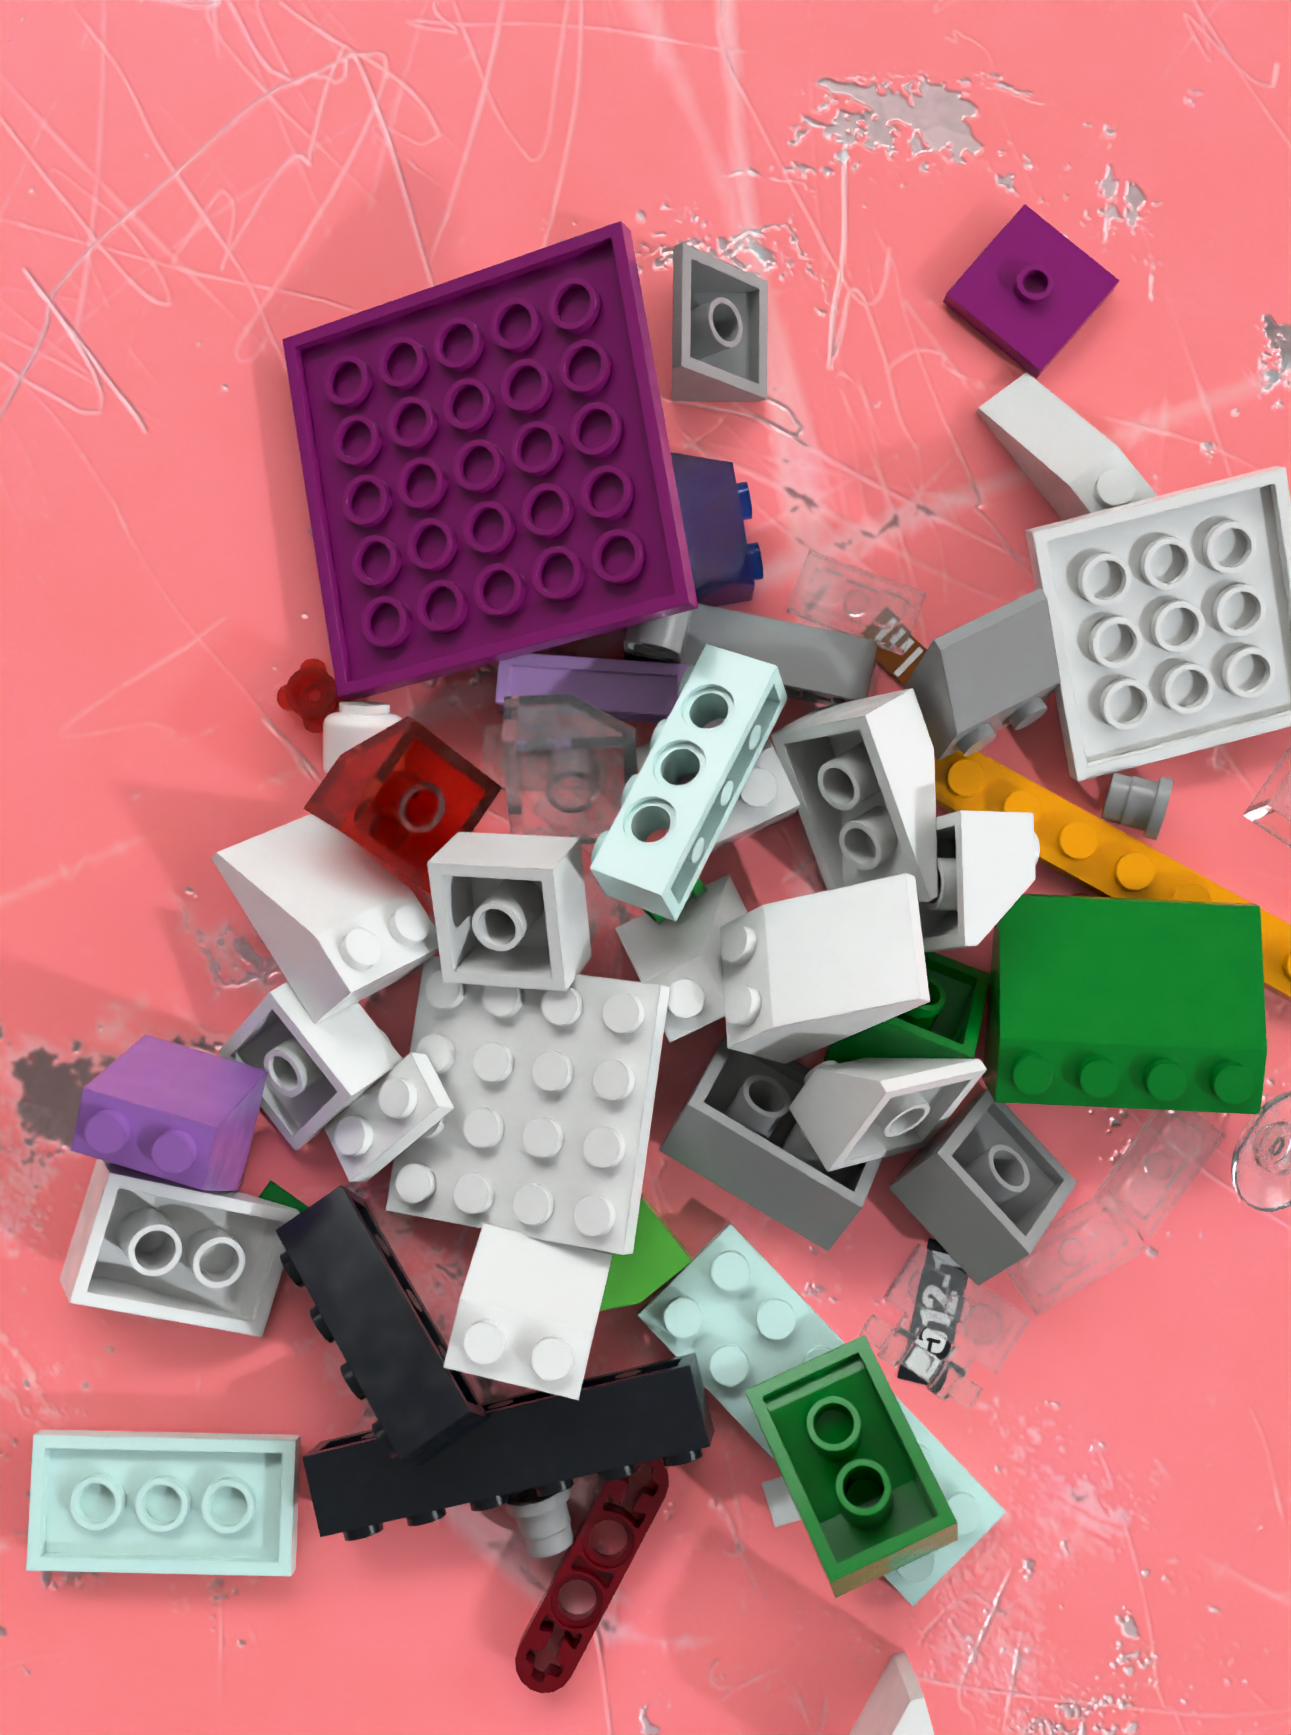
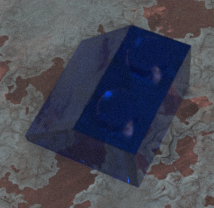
[671,453,764,607]

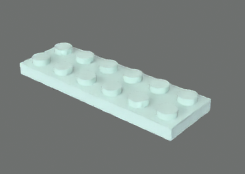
[637,1222,1006,1606]

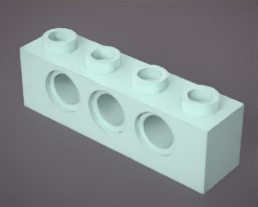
[590,644,788,921]

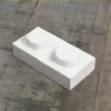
[324,1052,454,1182]

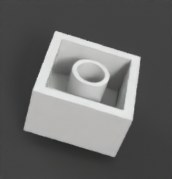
[427,832,592,992]

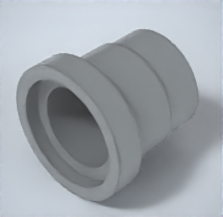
[1101,772,1173,840]
[505,1488,574,1558]

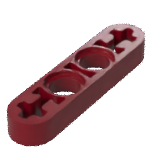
[515,1458,669,1693]

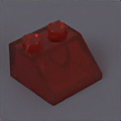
[303,716,502,894]

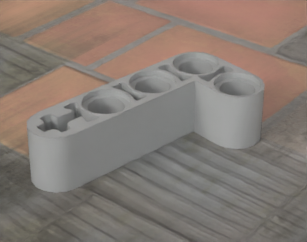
[624,603,878,706]

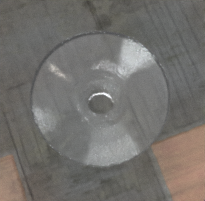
[1231,1091,1291,1212]

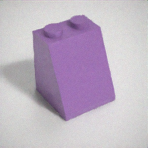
[70,1034,268,1191]

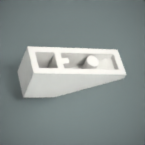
[976,372,1157,520]

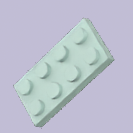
[26,1429,301,1577]

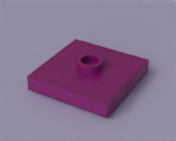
[943,204,1120,379]

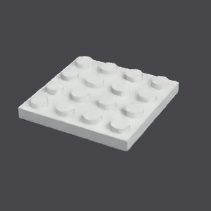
[1025,466,1291,782]
[386,956,670,1255]

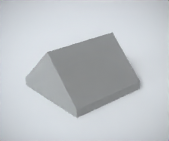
[672,242,768,402]

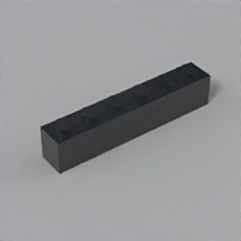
[302,1353,715,1541]

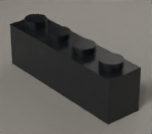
[275,1185,489,1466]

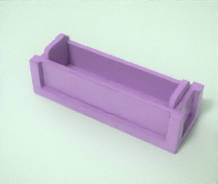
[495,653,691,724]

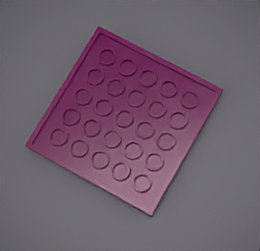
[282,221,698,701]

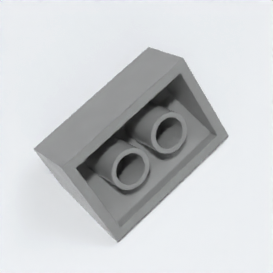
[659,1033,882,1251]

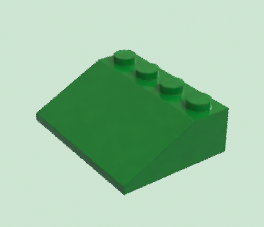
[982,893,1267,1114]

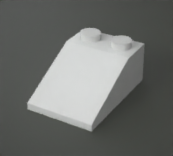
[770,688,938,902]
[211,812,439,1024]
[720,873,930,1064]
[60,1159,300,1337]

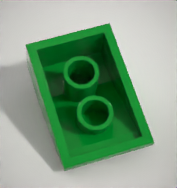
[745,1335,958,1598]

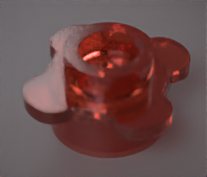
[277,658,351,733]

